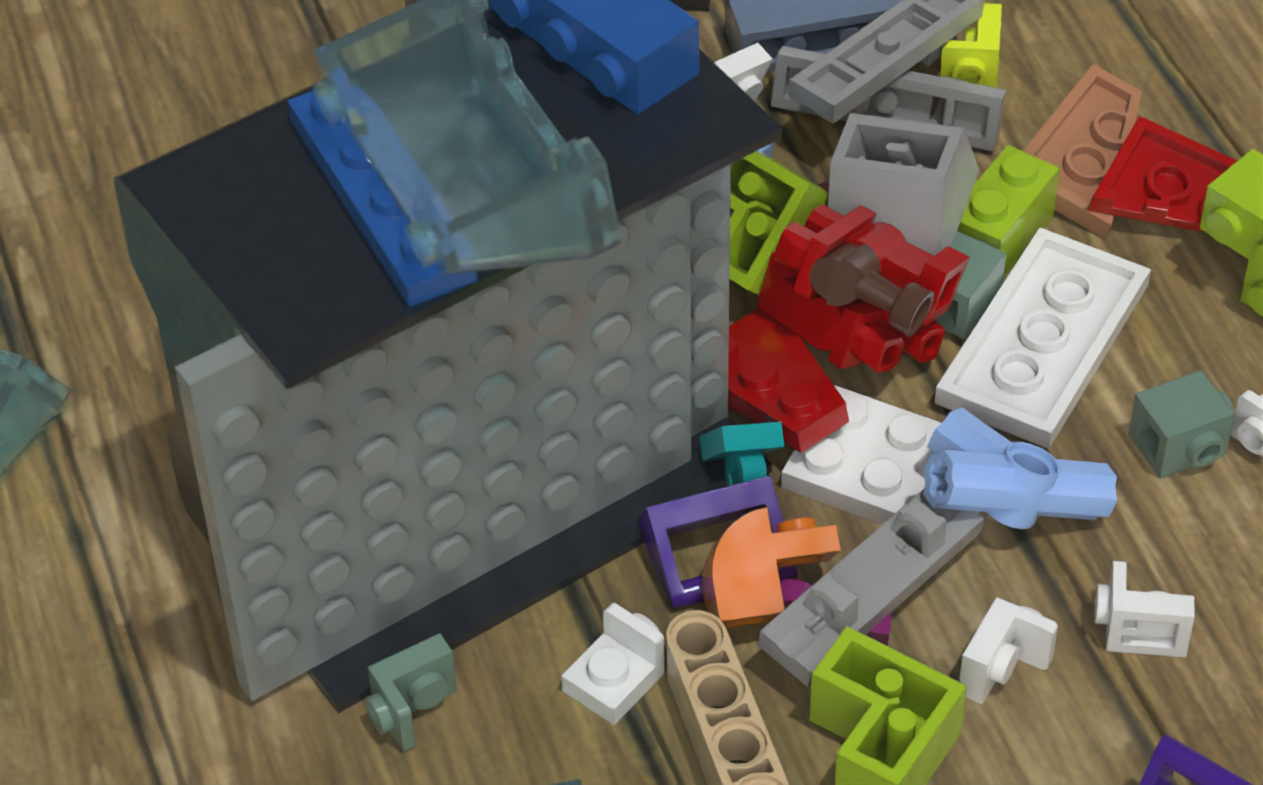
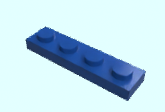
[287,77,477,307]

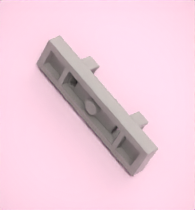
[789,0,984,124]
[771,46,1007,151]
[758,489,985,687]

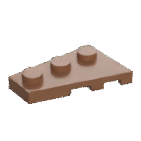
[1023,64,1143,240]

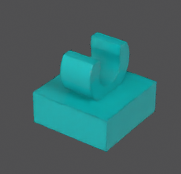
[699,422,784,486]

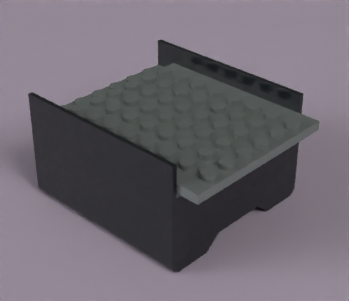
[114,4,782,713]

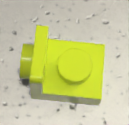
[940,3,1002,88]

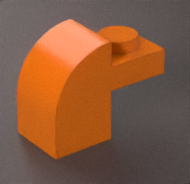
[702,508,841,629]

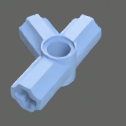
[923,407,1118,529]

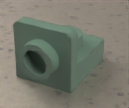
[364,633,457,752]

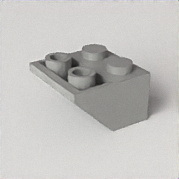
[828,113,980,256]

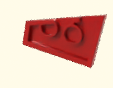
[1088,116,1238,232]
[728,308,849,453]

